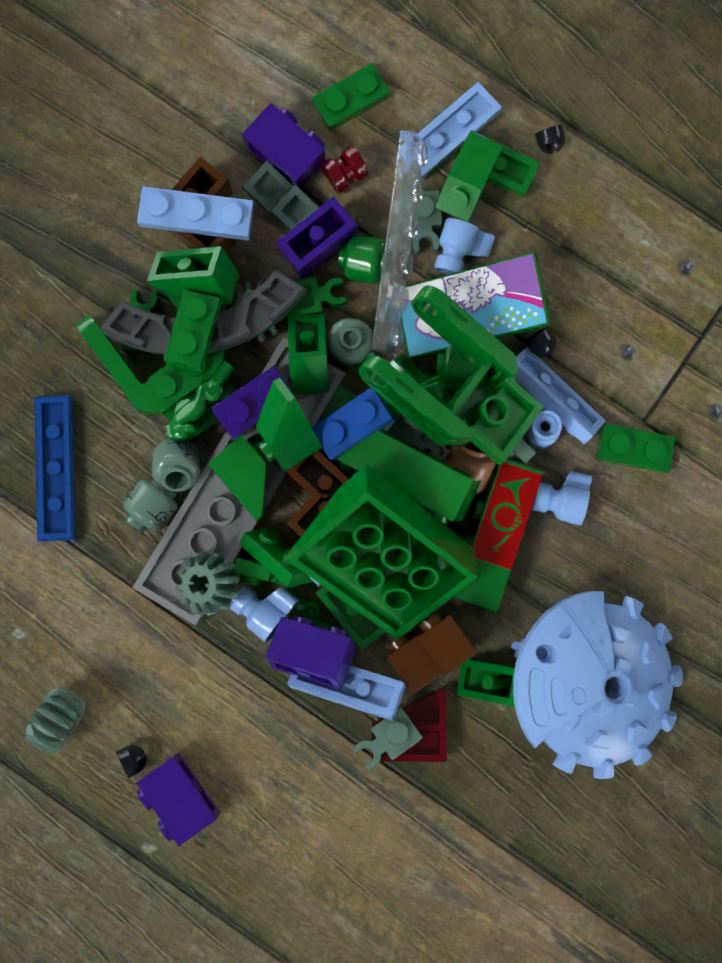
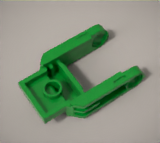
[75,271,237,442]
[358,285,544,465]

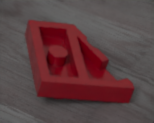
[372,689,447,762]

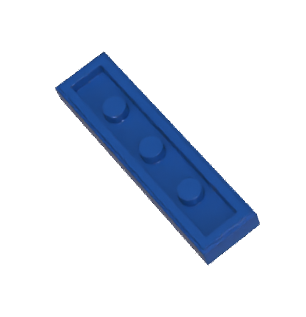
[34,395,77,542]

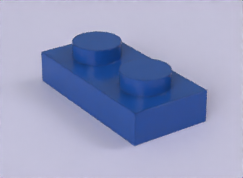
[312,388,396,460]

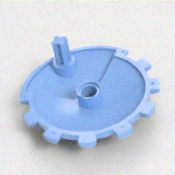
[511,591,683,779]

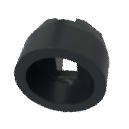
[534,125,565,155]
[524,326,556,357]
[116,745,147,779]

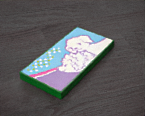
[395,252,551,360]

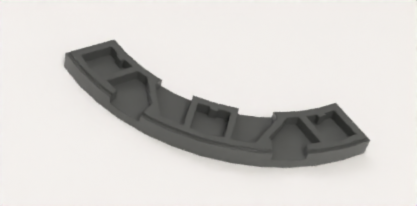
[100,269,307,355]

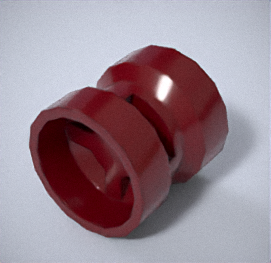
[321,145,370,195]

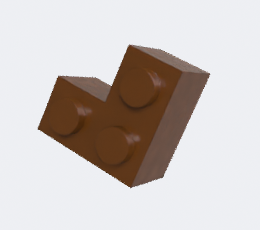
[167,156,237,254]
[286,450,349,537]
[386,612,477,695]

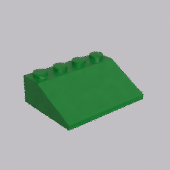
[286,464,478,639]

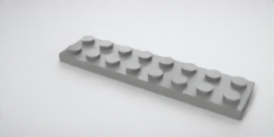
[132,337,346,625]

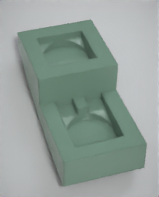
[241,161,319,231]

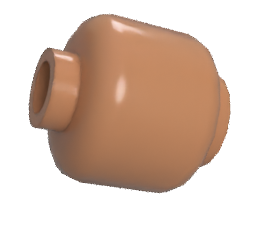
[446,441,495,494]

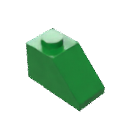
[435,130,504,222]
[147,246,240,305]
[288,314,329,395]
[256,377,322,472]
[208,435,269,523]
[457,659,515,707]

